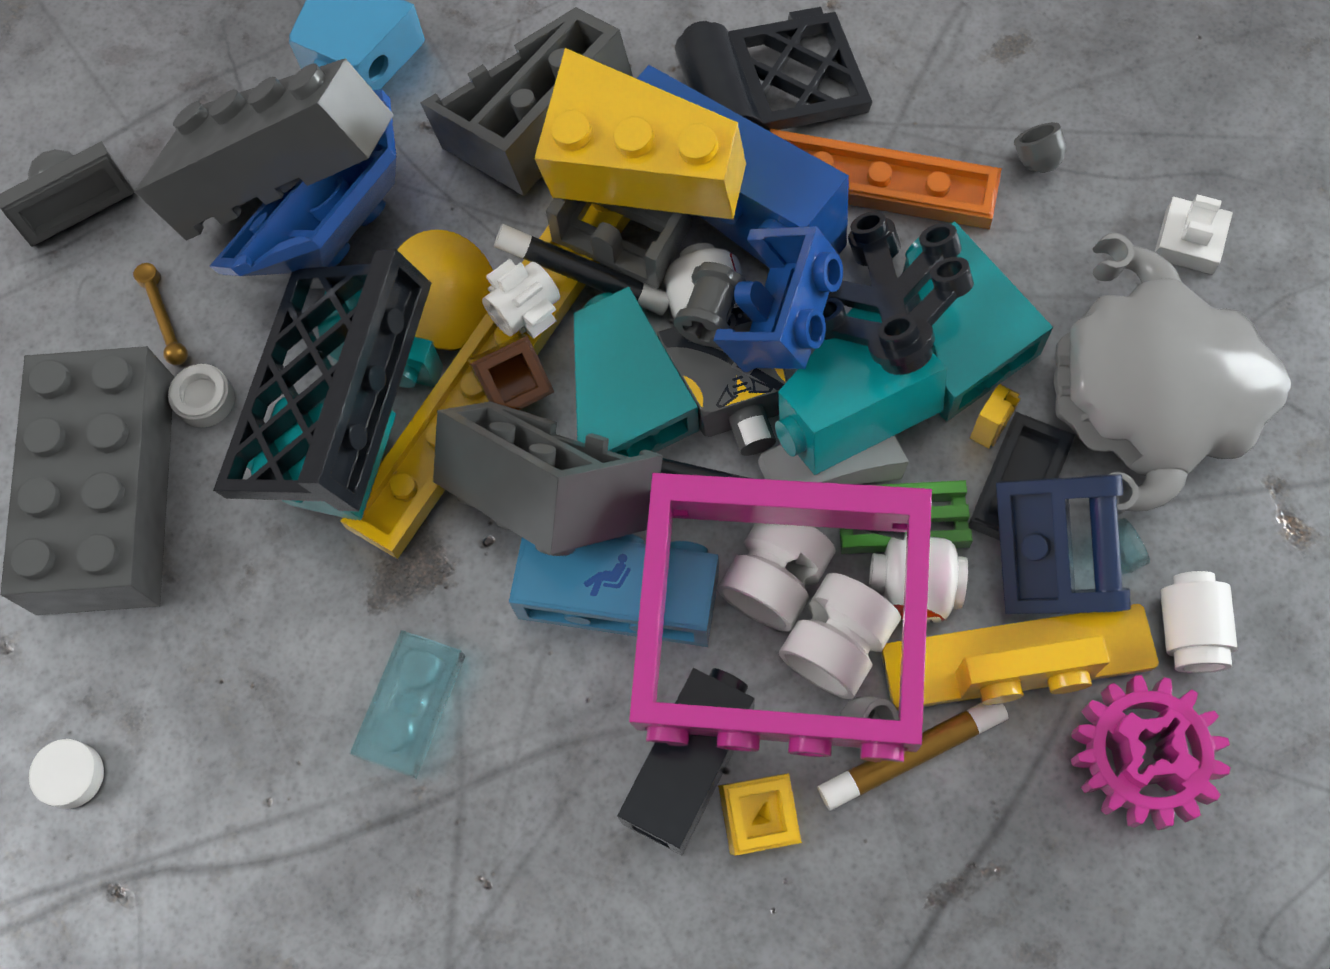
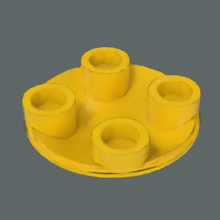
[397,229,493,351]

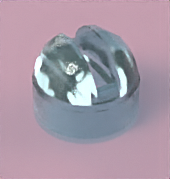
[1092,517,1150,575]

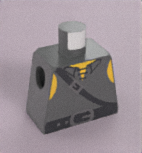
[657,307,787,456]

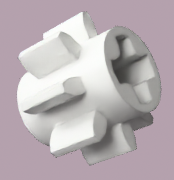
[482,259,560,339]

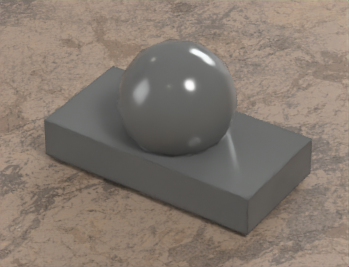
[0,141,135,247]

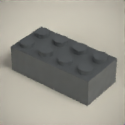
[0,346,174,615]

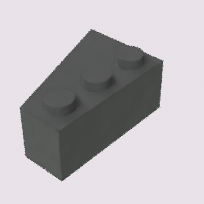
[420,7,633,196]

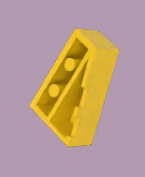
[534,48,746,219]

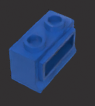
[713,226,843,372]

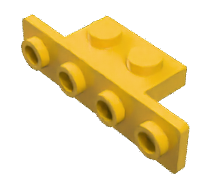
[881,604,1159,711]

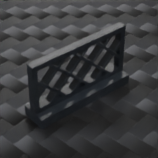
[213,249,432,511]

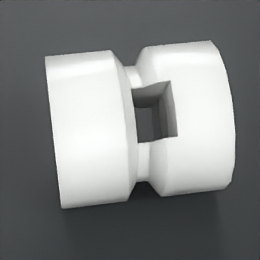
[717,523,836,632]
[779,573,901,699]

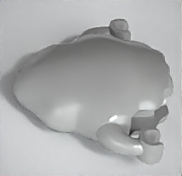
[1053,233,1291,516]

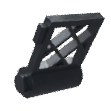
[674,7,872,132]

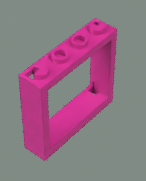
[629,473,932,762]

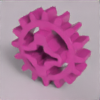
[1071,675,1231,830]

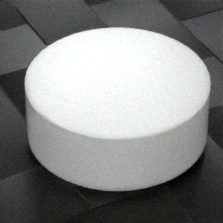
[168,364,235,428]
[29,739,104,809]

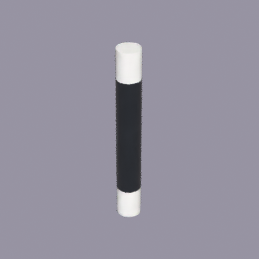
[494,224,669,316]

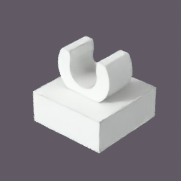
[1155,194,1233,275]

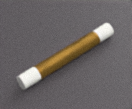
[817,702,1009,811]

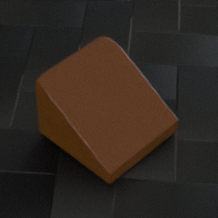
[467,334,554,410]

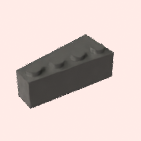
[134,58,394,241]

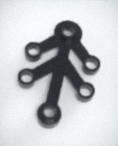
[823,211,974,375]

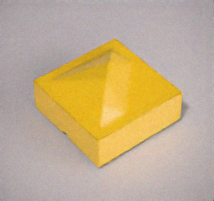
[718,773,802,856]

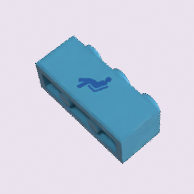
[509,534,719,647]

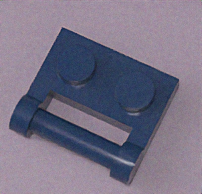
[996,474,1131,614]

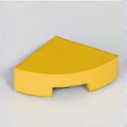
[969,384,1021,449]

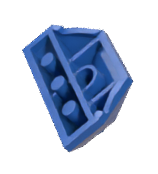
[210,89,397,276]

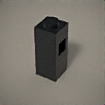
[617,668,755,856]

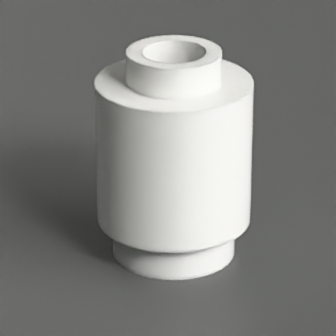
[1160,571,1238,673]

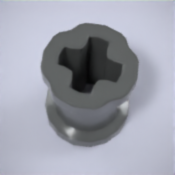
[674,262,746,347]

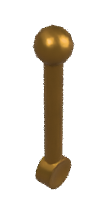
[133,263,188,366]

